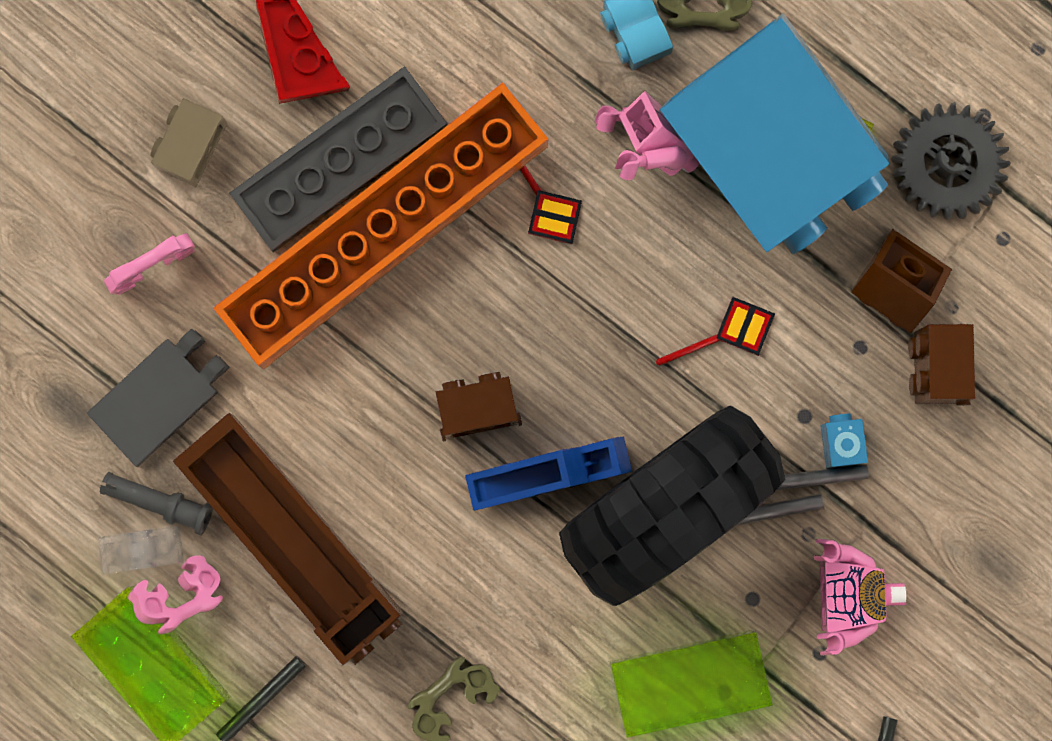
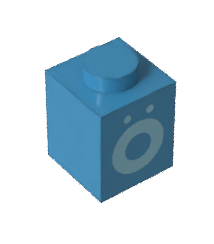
[820,413,868,468]

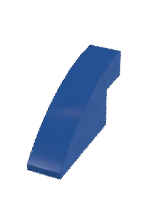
[465,436,633,511]

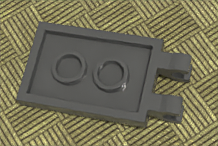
[87,329,230,467]

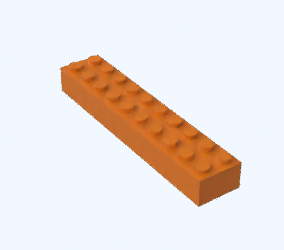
[213,83,548,370]

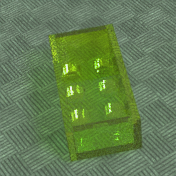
[70,586,231,741]
[608,630,773,738]

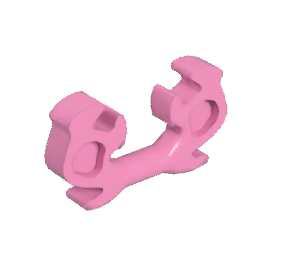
[104,233,195,295]
[128,555,223,634]

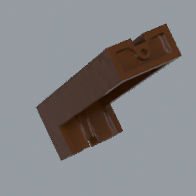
[173,413,404,665]

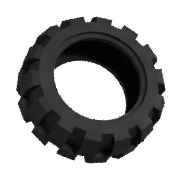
[559,405,786,606]

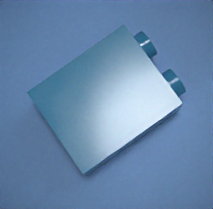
[660,13,890,254]

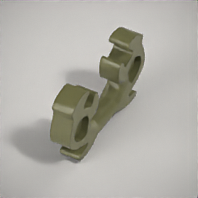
[657,0,752,32]
[407,657,500,741]

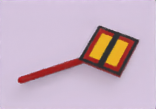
[520,166,582,244]
[656,297,775,366]

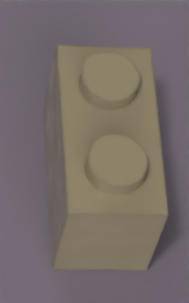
[151,98,227,187]

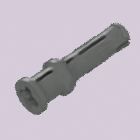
[100,472,213,535]

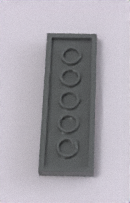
[229,66,448,253]

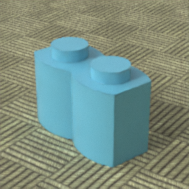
[600,0,673,71]

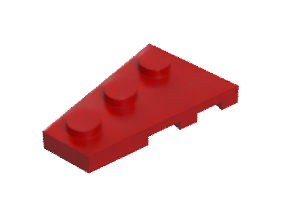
[255,0,350,104]

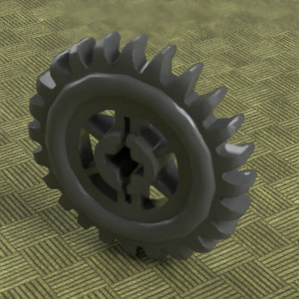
[891,102,1011,220]

